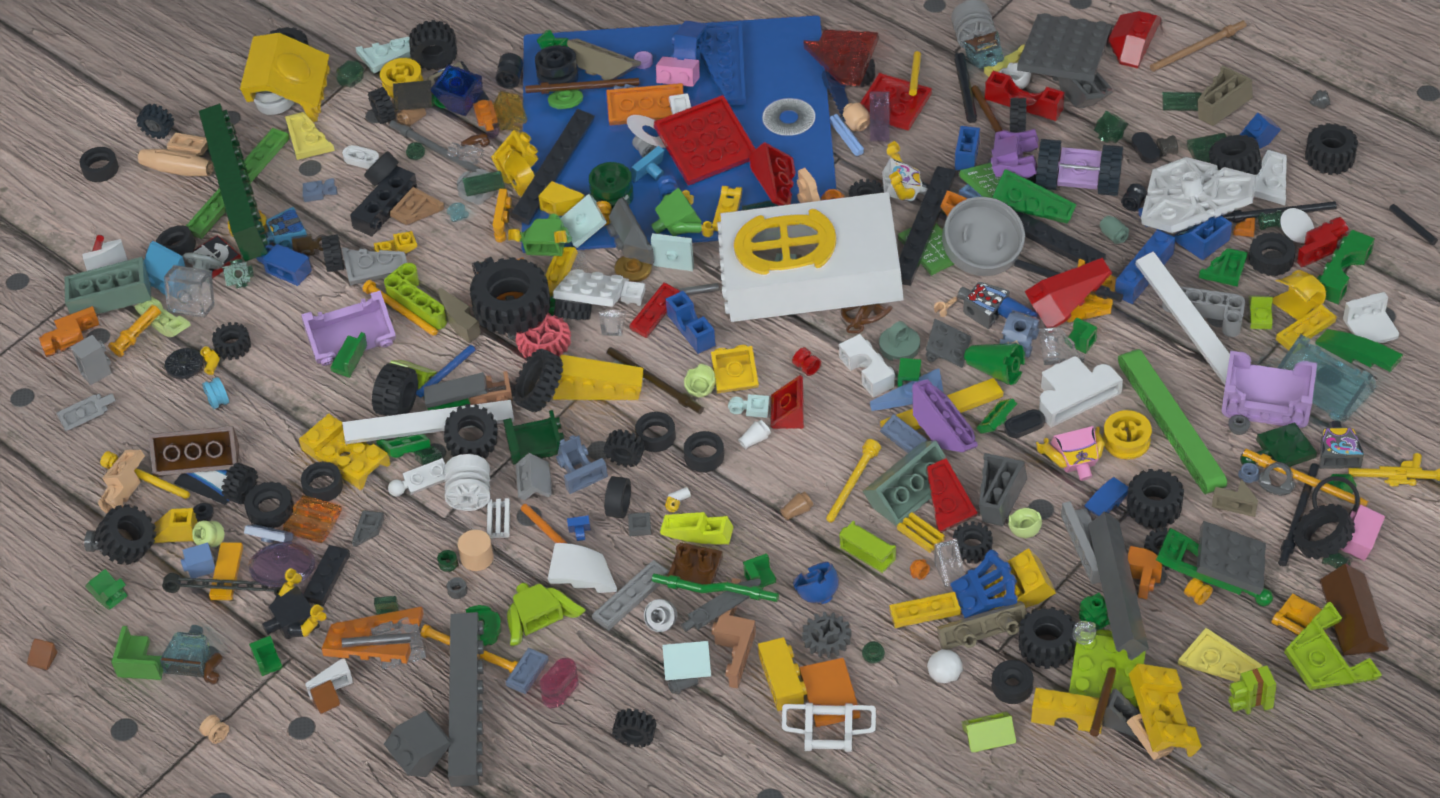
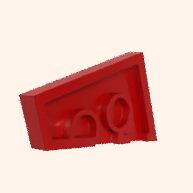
[926,458,978,533]

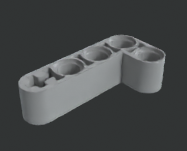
[1162,286,1245,337]

